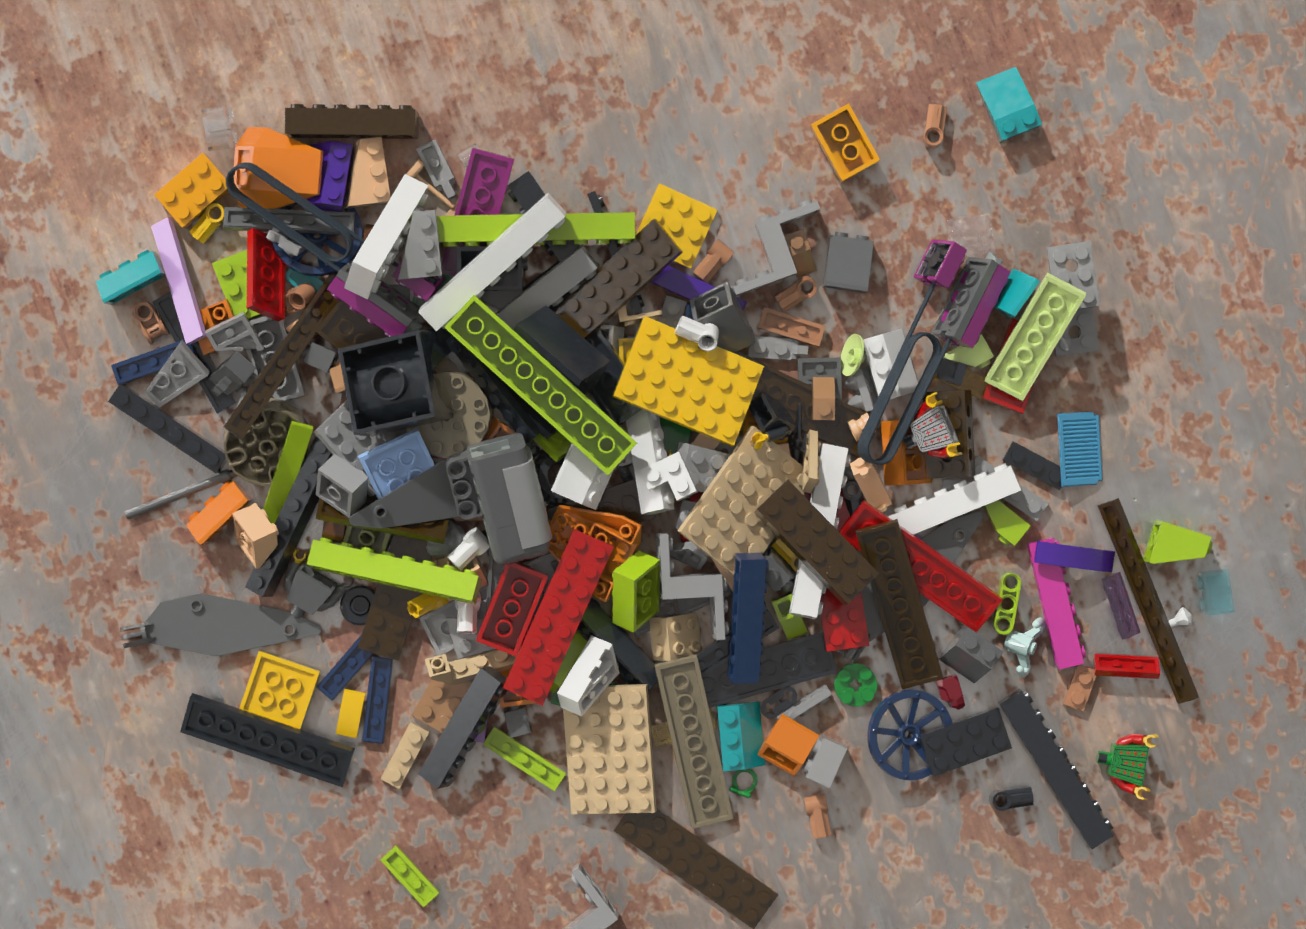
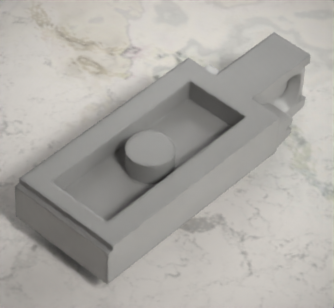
[416,140,456,200]
[748,336,808,360]
[776,684,832,720]

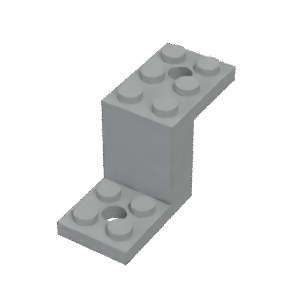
[732,199,820,296]
[1046,241,1100,357]
[655,532,729,640]
[563,862,619,929]

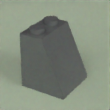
[822,232,874,293]
[690,282,756,353]
[939,624,1003,683]

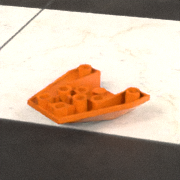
[234,127,323,209]
[549,505,642,602]

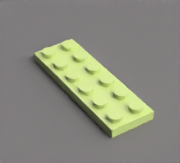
[985,273,1086,401]

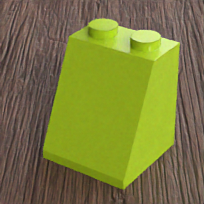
[1143,520,1213,564]

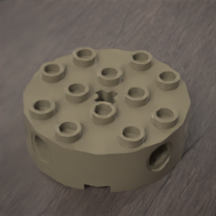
[407,371,493,458]
[223,398,311,486]

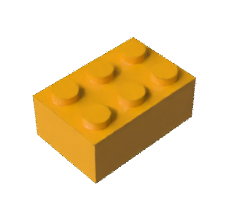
[810,103,880,183]
[154,153,229,229]

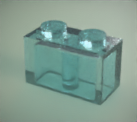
[1197,568,1234,616]

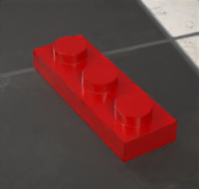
[1093,654,1160,679]

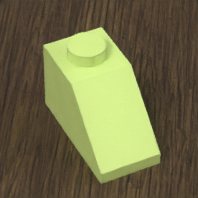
[944,334,994,369]

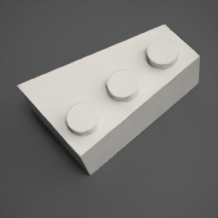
[557,635,619,717]

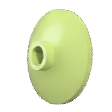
[841,334,865,376]

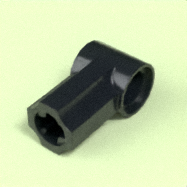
[843,479,864,517]
[989,787,1034,811]

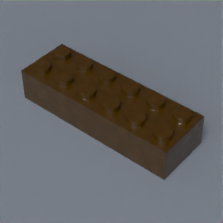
[285,104,419,139]
[754,479,879,606]

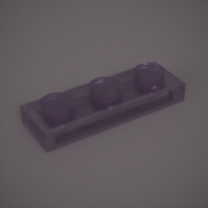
[1102,572,1141,640]

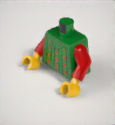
[1096,734,1159,800]

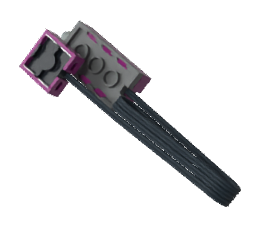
[226,162,446,337]
[858,239,1011,465]

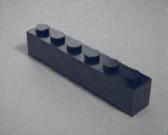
[728,553,769,684]

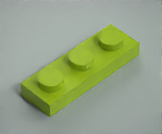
[380,845,440,907]

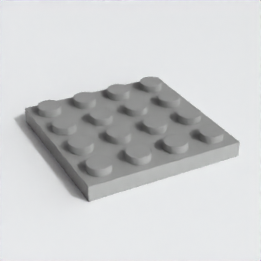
[314,400,408,497]

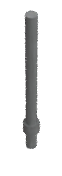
[125,469,238,519]

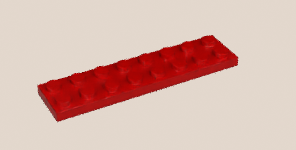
[804,488,870,652]
[839,500,1003,633]
[503,529,614,706]

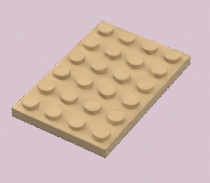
[677,426,805,576]
[563,684,657,814]

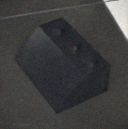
[457,246,523,291]

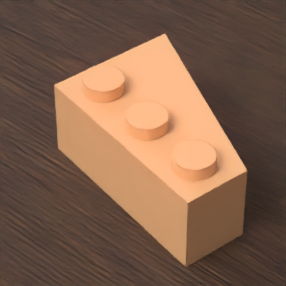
[344,137,391,209]

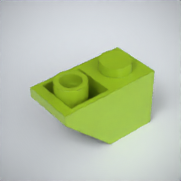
[771,594,808,640]

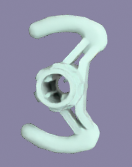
[1004,617,1046,678]

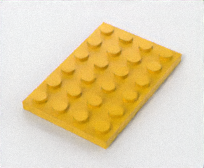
[613,316,764,447]

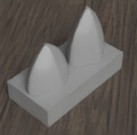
[844,367,878,412]

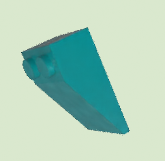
[976,67,1042,143]
[993,268,1040,319]

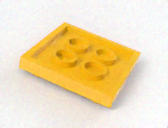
[635,183,718,269]
[239,651,321,730]

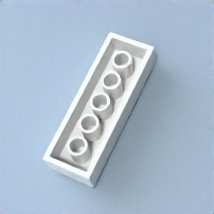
[344,174,429,299]

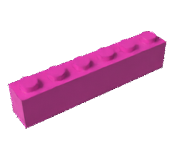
[1026,537,1086,670]

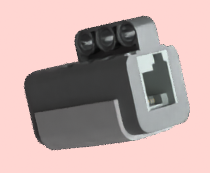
[446,433,552,565]

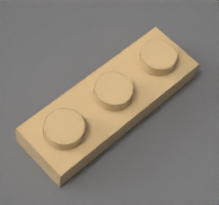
[803,430,821,493]
[381,722,430,789]

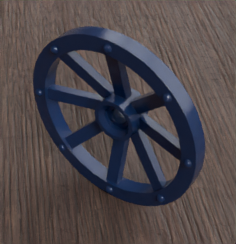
[272,199,362,277]
[867,689,952,780]

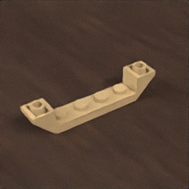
[425,642,523,685]

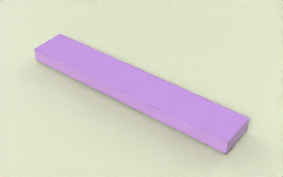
[151,217,206,345]

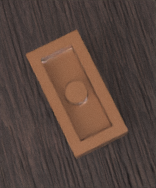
[1063,665,1096,711]

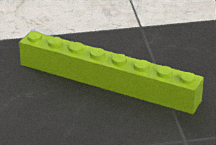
[307,538,482,605]

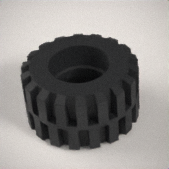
[535,453,572,504]

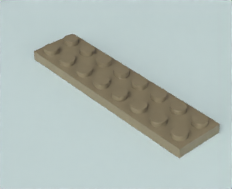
[654,655,733,829]

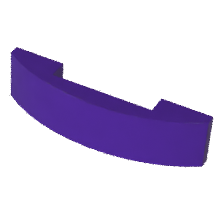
[1034,541,1115,573]

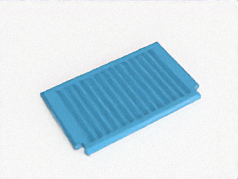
[1057,412,1103,487]

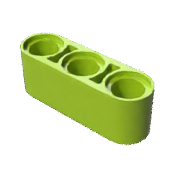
[992,572,1021,635]

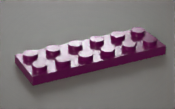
[441,147,514,276]

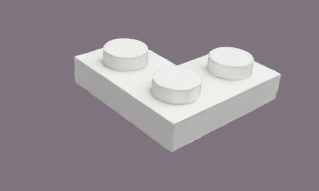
[639,452,698,501]

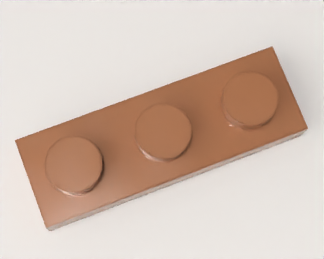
[758,307,826,347]

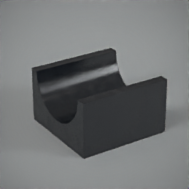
[499,306,610,439]
[338,330,453,437]

